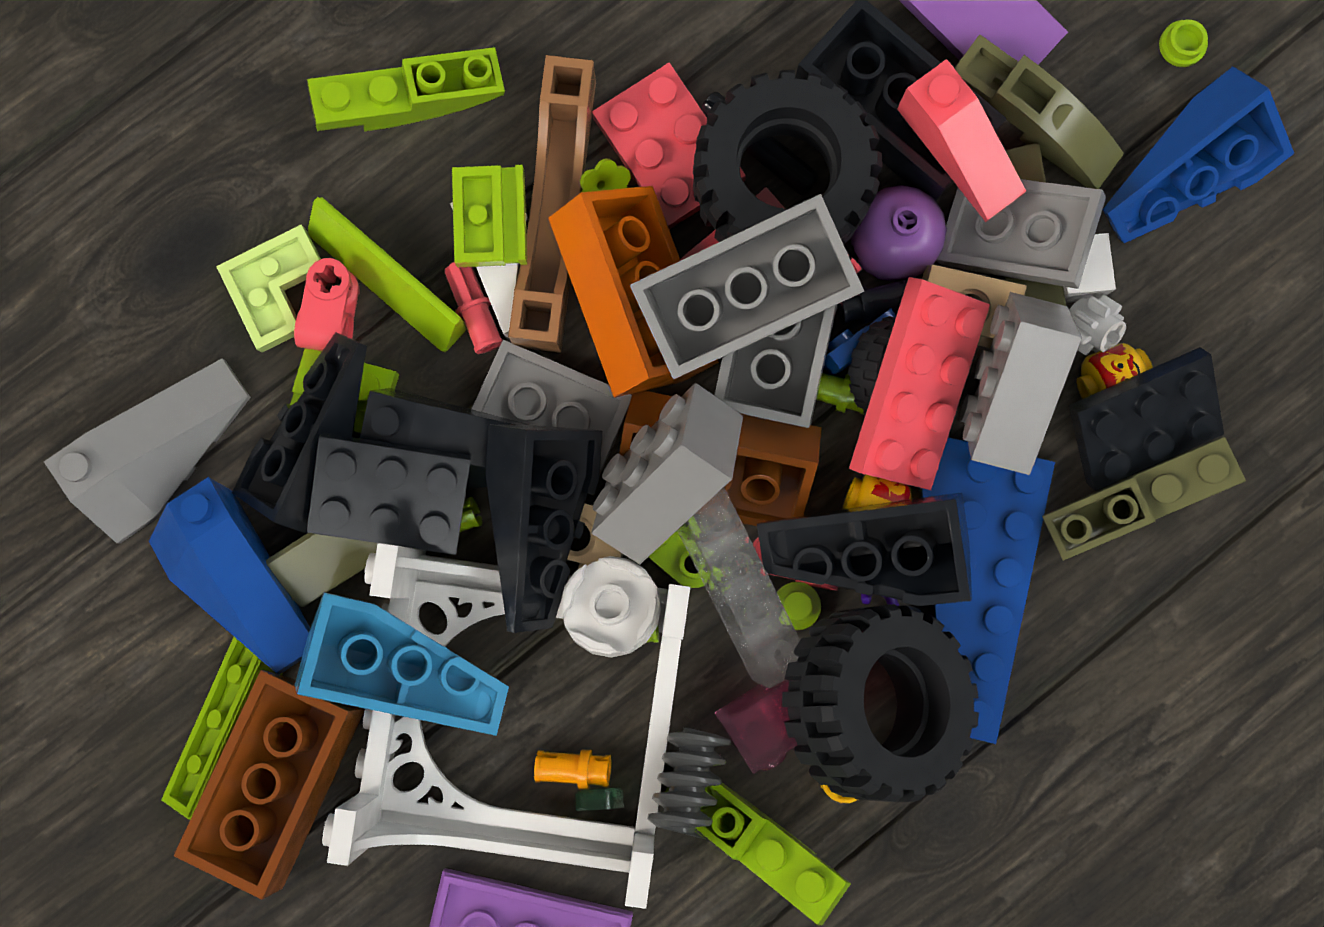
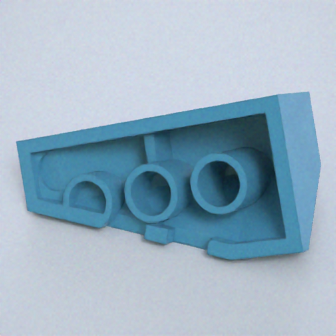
[295,592,509,736]

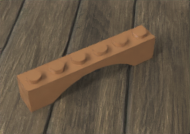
[508,55,596,353]

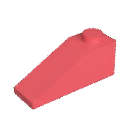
[897,59,1026,222]

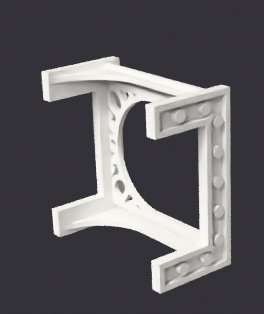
[322,543,690,909]

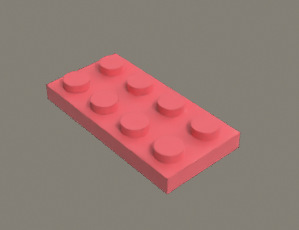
[849,277,990,490]

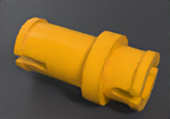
[534,749,611,790]

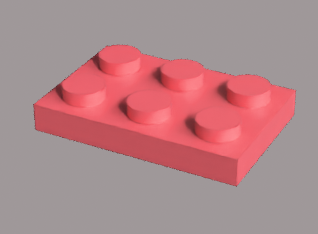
[592,62,746,230]

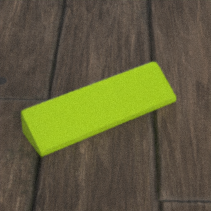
[308,197,467,352]
[161,637,283,820]

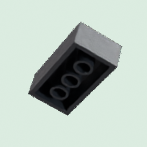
[795,0,1007,201]

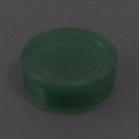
[575,787,624,811]

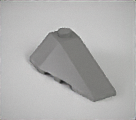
[44,358,251,544]

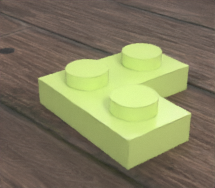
[216,225,321,353]

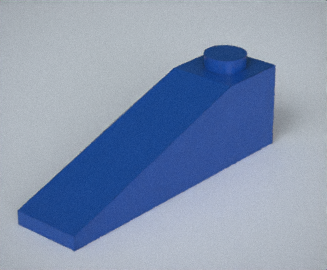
[1102,67,1294,243]
[149,477,311,674]

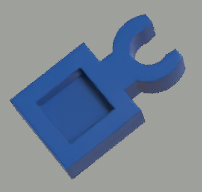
[824,309,896,376]

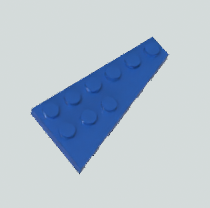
[918,437,1055,744]

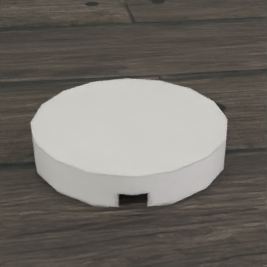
[560,556,661,658]

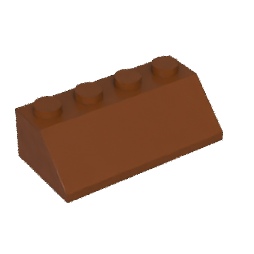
[619,391,822,526]
[174,670,365,900]

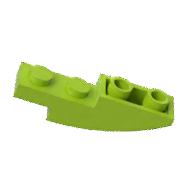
[307,47,505,132]
[665,783,851,925]

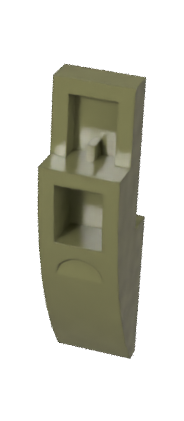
[954,34,1124,189]
[1042,437,1246,561]

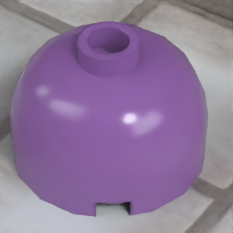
[850,185,947,283]

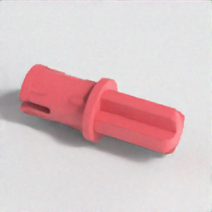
[445,262,503,354]

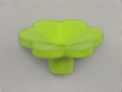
[580,158,631,192]

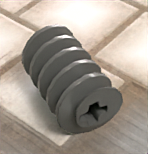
[647,728,732,840]

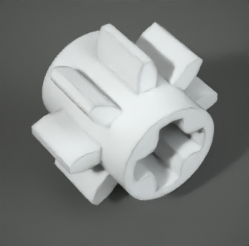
[1069,294,1126,355]

